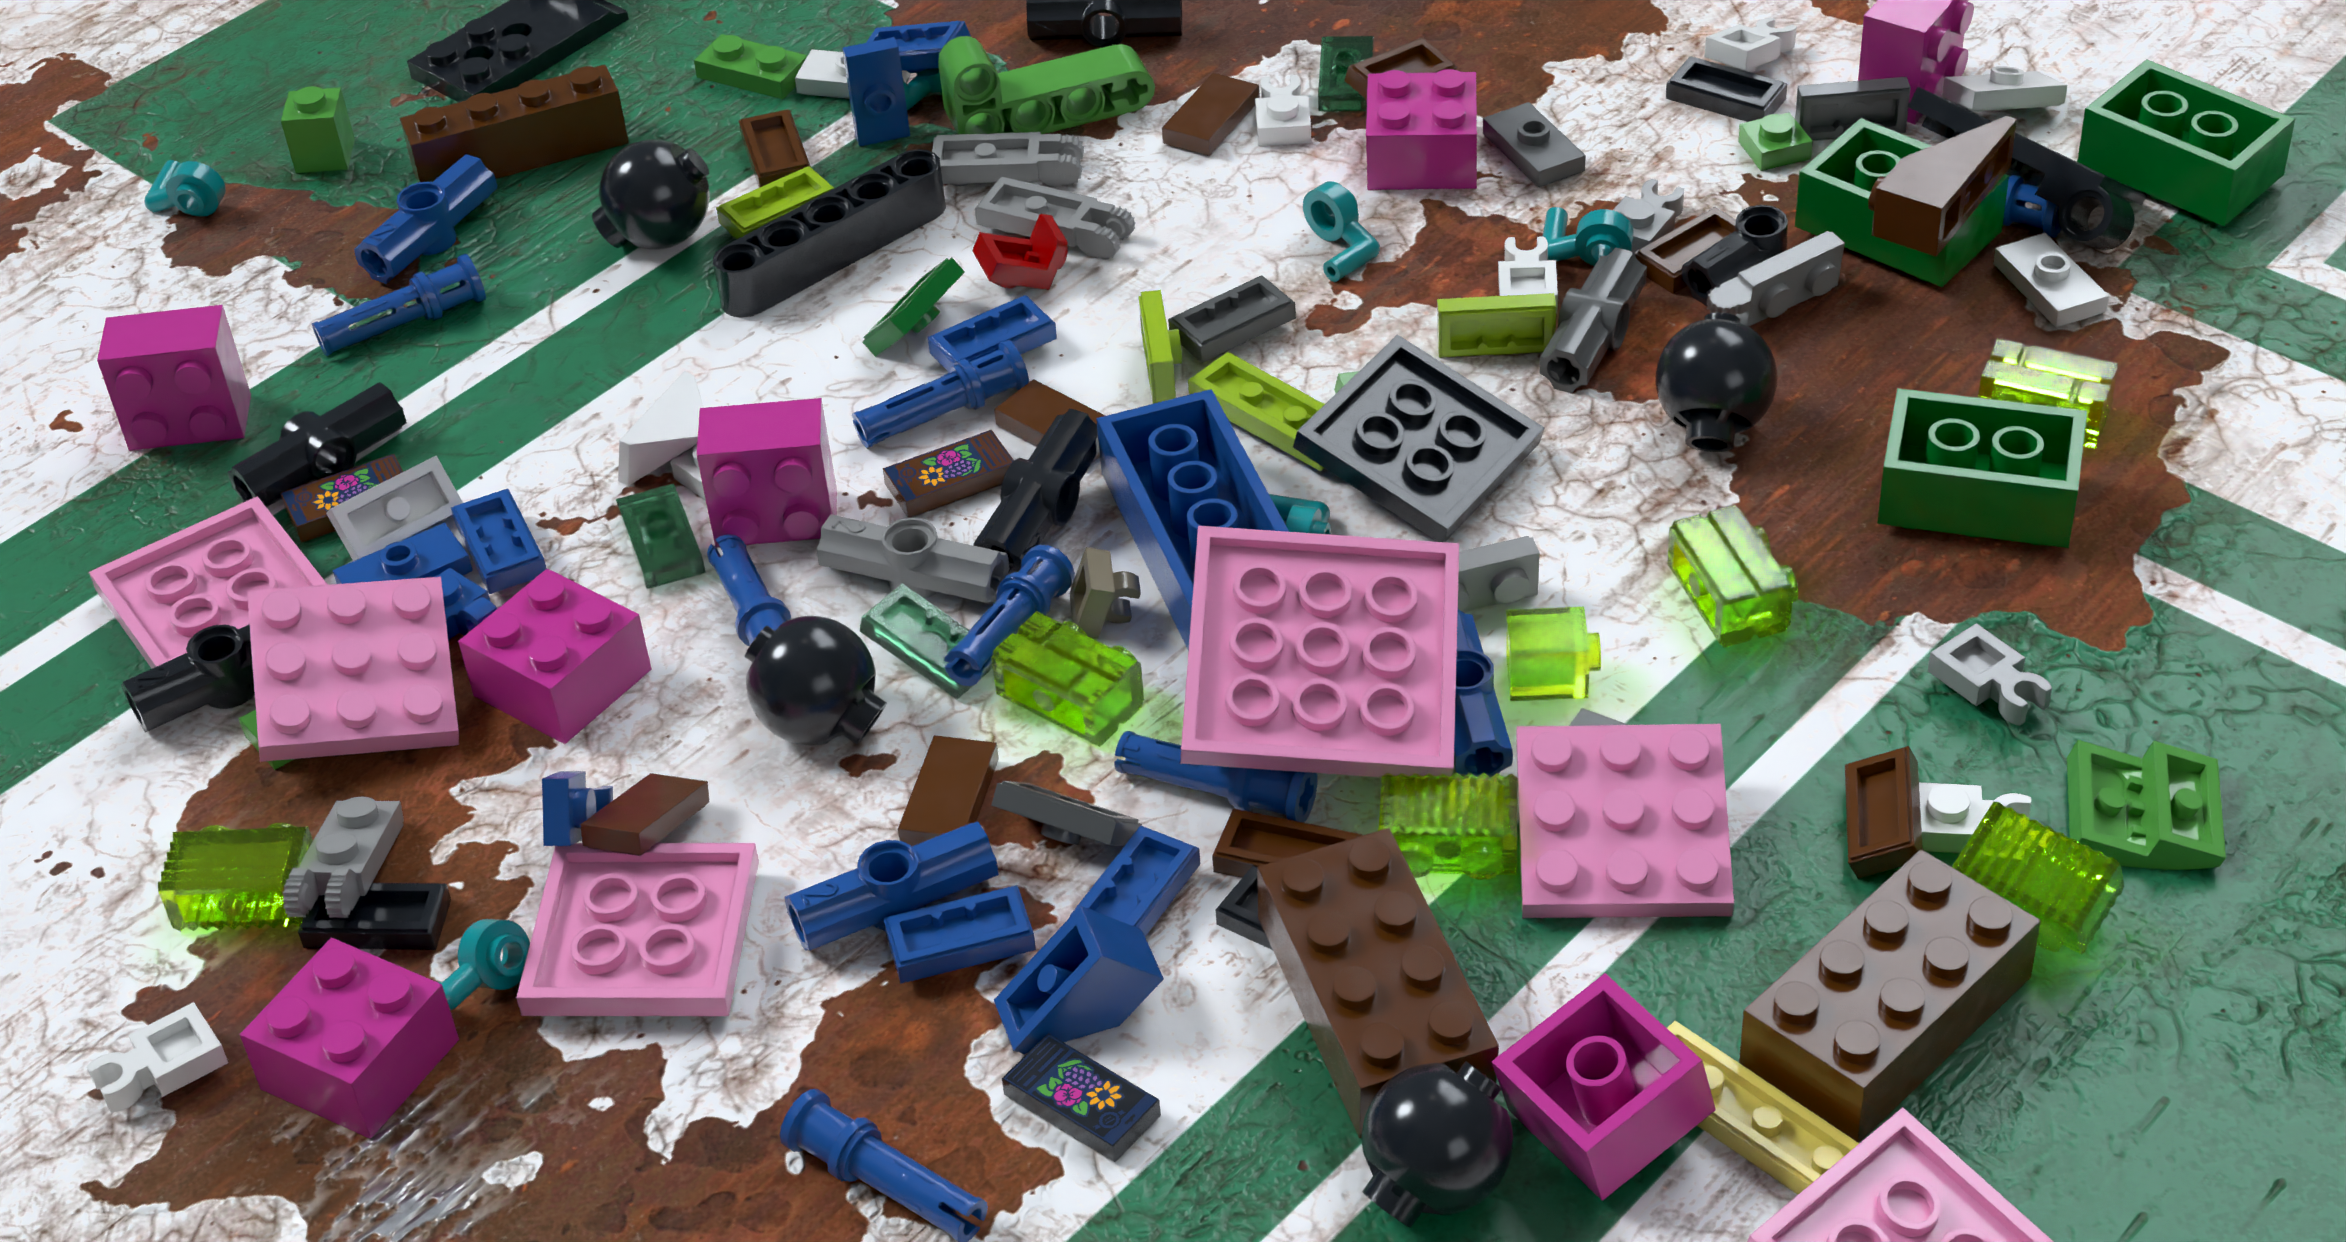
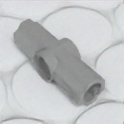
[817,514,1009,604]

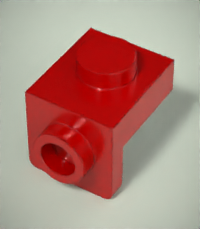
[972,214,1068,290]

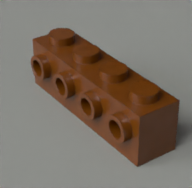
[400,64,629,183]

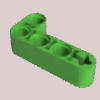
[938,36,1155,135]

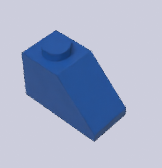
[994,906,1164,1054]

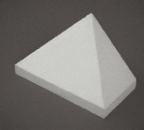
[618,371,704,486]

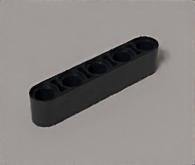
[713,149,946,318]

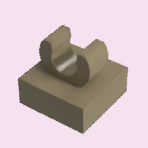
[1069,547,1141,639]

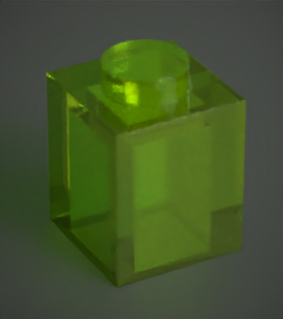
[1506,606,1601,701]

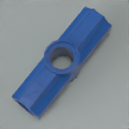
[354,154,497,284]
[1454,608,1513,783]
[784,822,999,951]

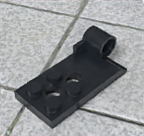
[407,0,629,102]
[1908,87,2147,250]

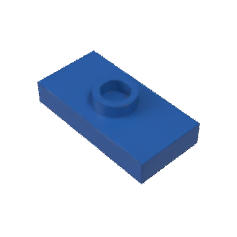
[866,21,971,73]
[842,37,910,147]
[927,295,1057,373]
[451,489,547,594]
[332,523,473,584]
[1070,825,1201,937]
[883,885,1036,984]

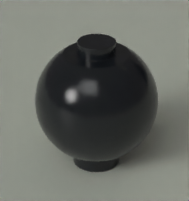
[592,139,710,249]
[1655,313,1778,452]
[744,616,887,745]
[1362,1061,1513,1228]

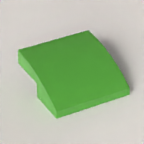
[2067,740,2226,870]

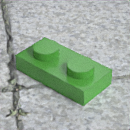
[694,34,808,99]

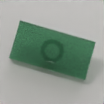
[1318,36,1374,112]
[616,484,706,589]
[859,584,999,700]

